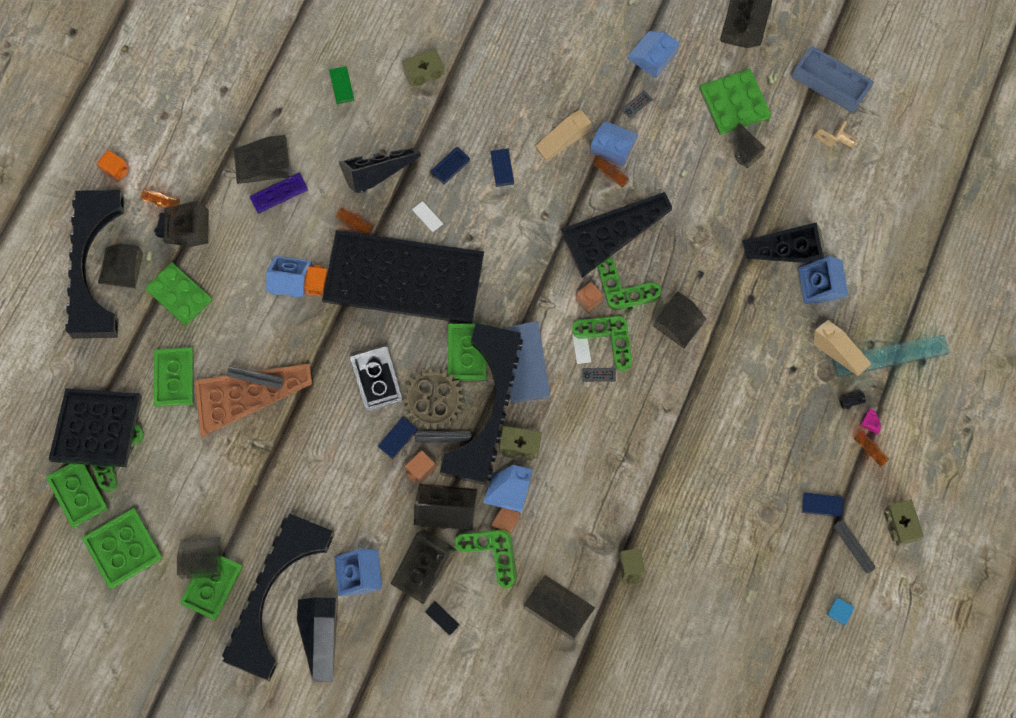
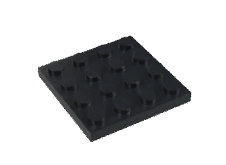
[49,388,142,467]

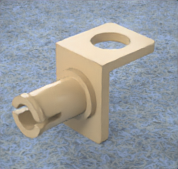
[813,120,858,149]

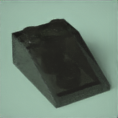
[234,135,292,184]
[390,529,457,604]

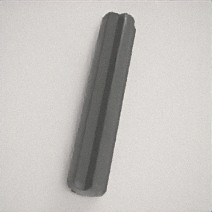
[227,366,284,389]
[415,431,472,443]
[834,520,876,573]

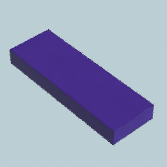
[249,172,308,214]

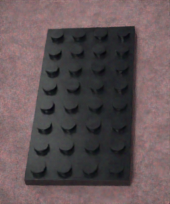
[322,230,484,324]

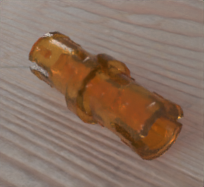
[593,156,629,187]
[140,188,180,210]
[336,208,374,235]
[854,431,890,468]

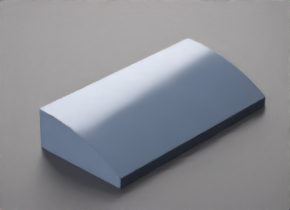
[791,46,874,114]
[505,321,550,403]

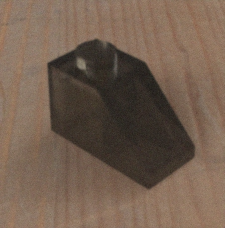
[734,123,766,169]

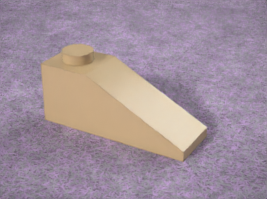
[535,109,592,161]
[814,320,871,376]

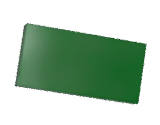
[329,66,355,105]

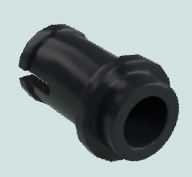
[154,213,171,238]
[839,391,866,410]

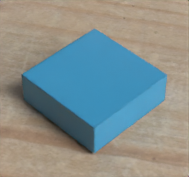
[827,598,855,625]

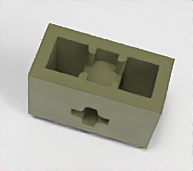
[402,48,445,87]
[499,426,542,461]
[884,499,924,546]
[619,549,645,584]

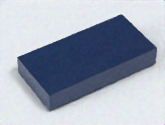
[431,147,470,185]
[490,148,514,187]
[378,417,418,460]
[802,493,843,518]

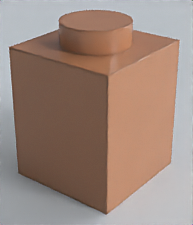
[576,282,604,314]
[405,450,436,484]
[492,508,521,534]

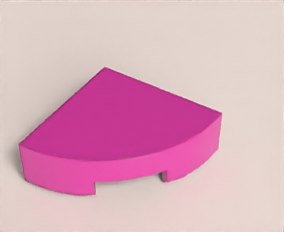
[860,408,881,435]

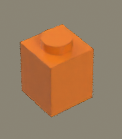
[96,150,129,182]
[304,265,328,296]

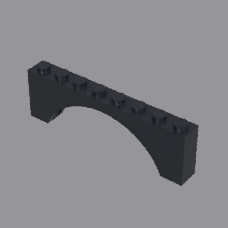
[65,190,124,339]
[440,323,524,485]
[222,513,335,682]

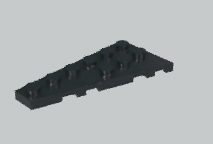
[561,192,672,278]

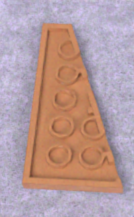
[195,364,312,437]

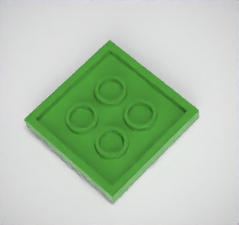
[699,68,771,135]
[82,508,163,590]

